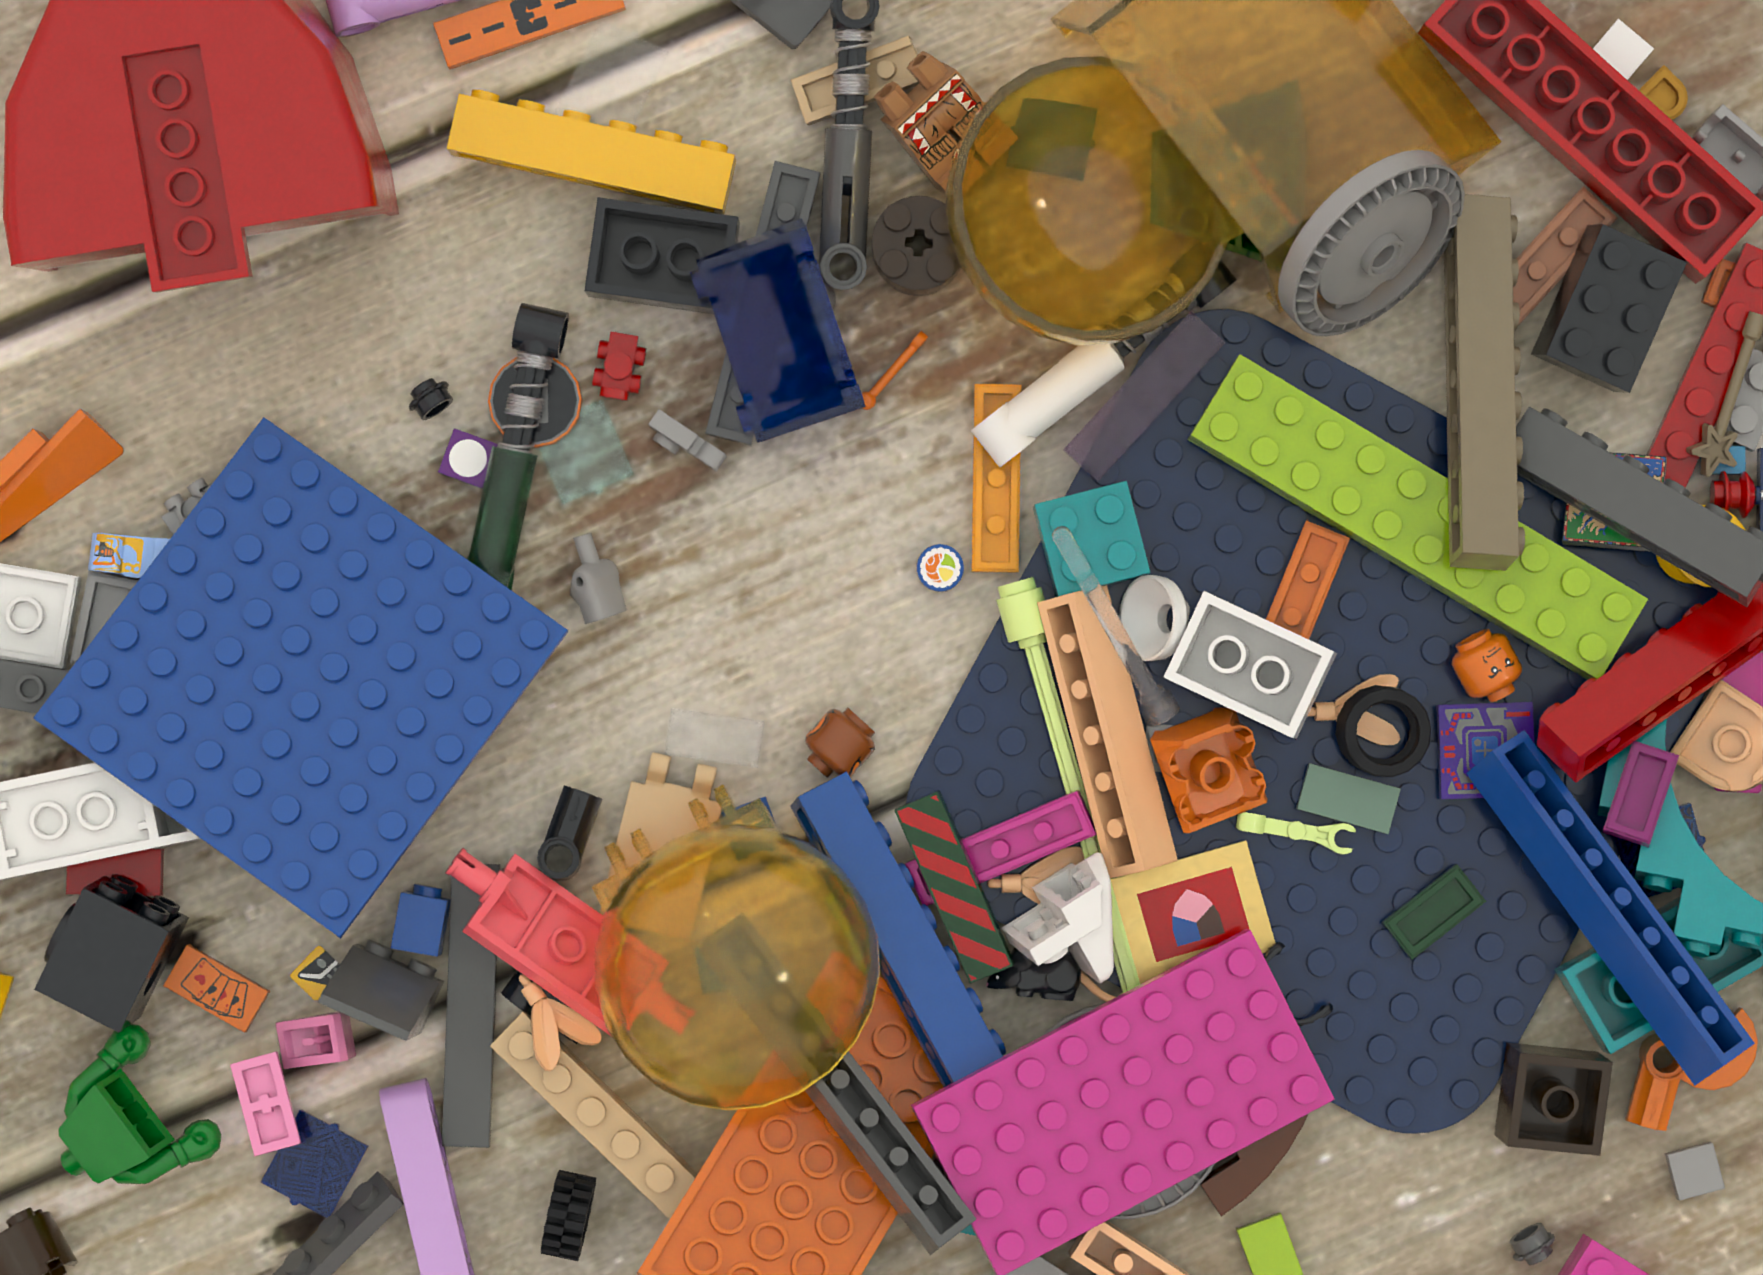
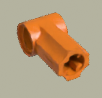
[1625,1034,1685,1131]

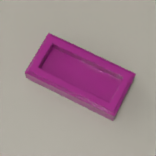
[1603,741,1679,848]

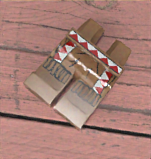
[874,51,1017,198]

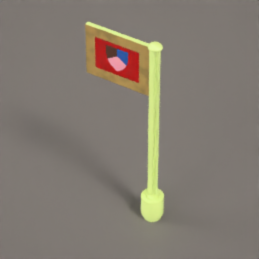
[996,577,1275,995]

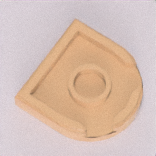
[1670,680,1763,792]

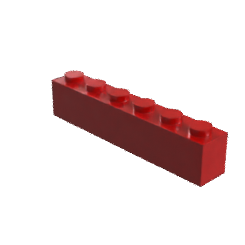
[1537,583,1763,783]

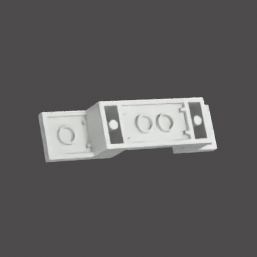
[0,763,201,881]

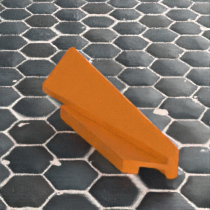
[0,409,124,542]

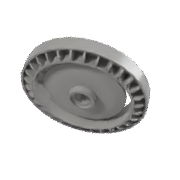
[1278,150,1465,337]

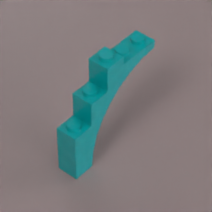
[1598,719,1763,958]

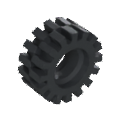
[540,1170,596,1261]

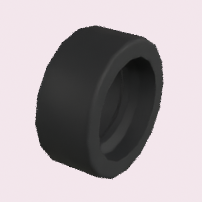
[1335,685,1431,777]

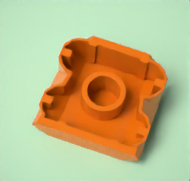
[1150,707,1268,833]

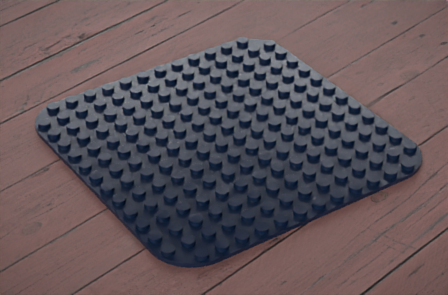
[906,309,1718,1134]

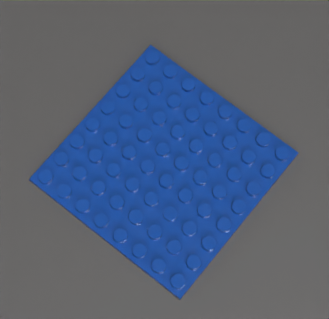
[33,417,568,939]

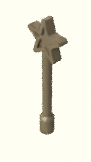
[1686,311,1763,477]

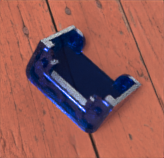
[690,218,866,443]

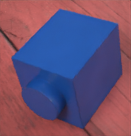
[391,884,451,957]

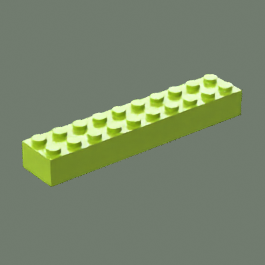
[1187,354,1648,680]

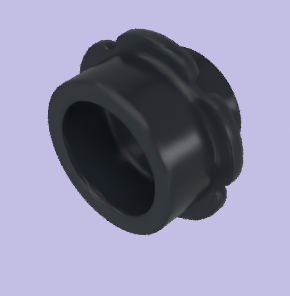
[409,378,453,420]

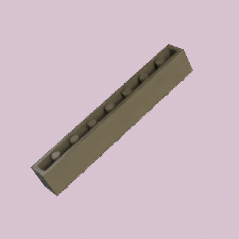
[1444,194,1525,571]

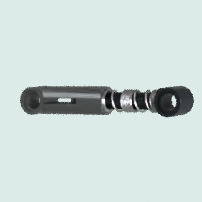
[818,0,880,290]

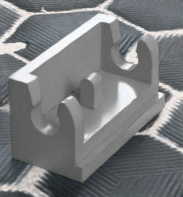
[1691,104,1763,201]

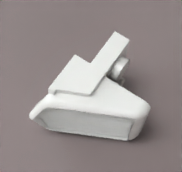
[1001,852,1114,984]

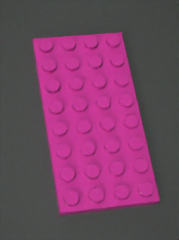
[911,929,1335,1275]

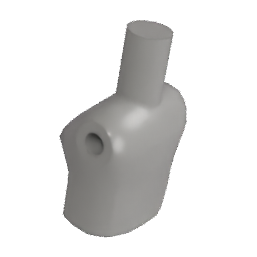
[570,533,627,624]

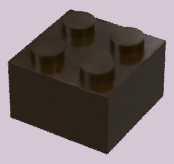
[1494,1042,1613,1156]

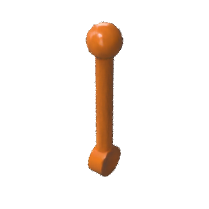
[858,331,929,410]

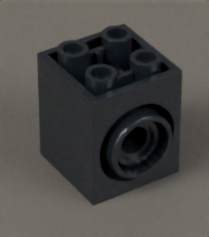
[34,874,189,1033]

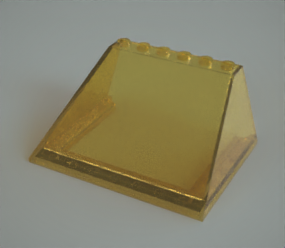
[1051,0,1502,314]

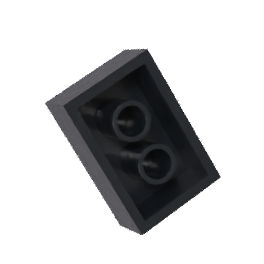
[584,197,740,316]
[1531,224,1687,393]

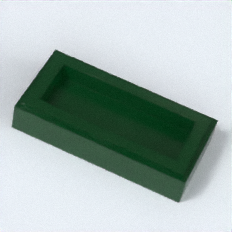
[1381,864,1486,960]

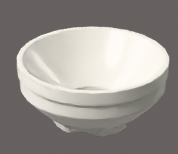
[1119,575,1190,661]

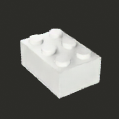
[1164,591,1337,739]

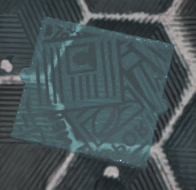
[539,399,634,505]

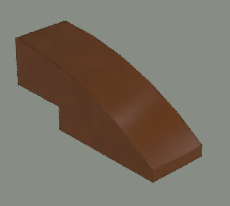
[1200,1114,1308,1217]

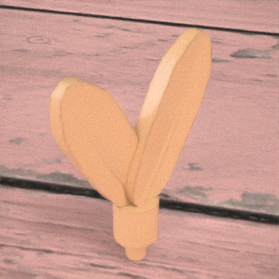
[1307,674,1400,745]
[987,846,1084,904]
[519,974,602,1072]

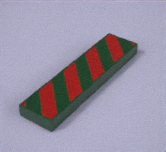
[894,790,1015,984]

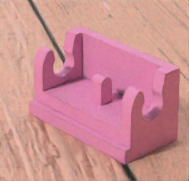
[230,1051,302,1156]

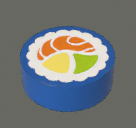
[917,544,964,592]

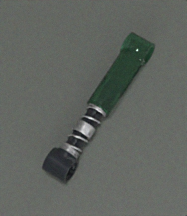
[467,303,569,590]

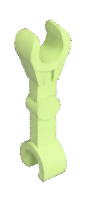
[1236,812,1356,854]

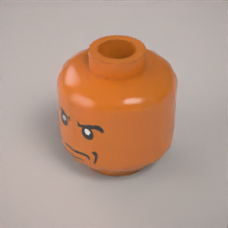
[1452,629,1522,702]

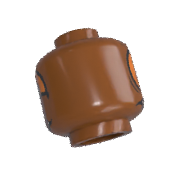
[805,707,875,778]

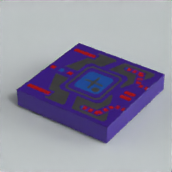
[1436,702,1534,799]

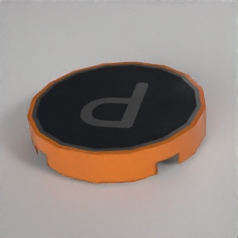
[488,357,583,448]

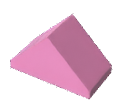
[276,1011,356,1069]

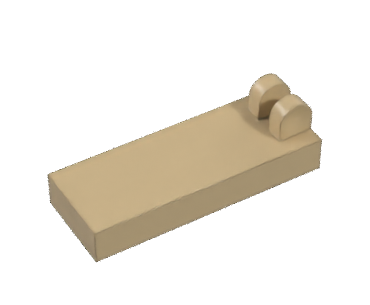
[791,36,919,126]

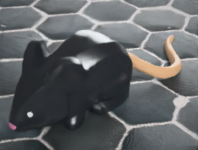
[986,948,1116,1002]

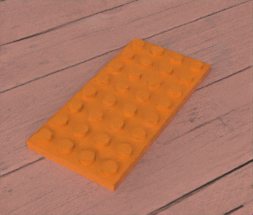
[637,950,944,1275]

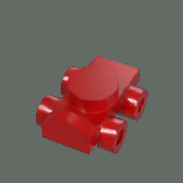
[592,331,647,401]

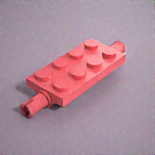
[445,848,695,1040]

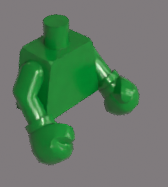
[58,1024,222,1184]

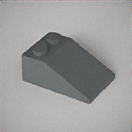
[318,940,444,1041]

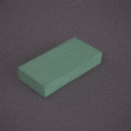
[1296,763,1401,834]

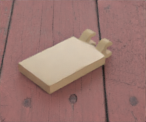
[599,752,723,941]

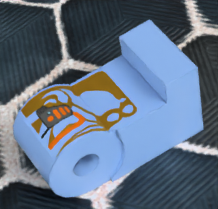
[88,533,170,579]

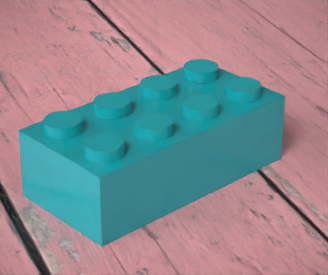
[1554,876,1763,1054]

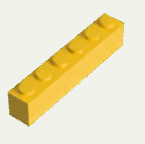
[446,89,736,215]

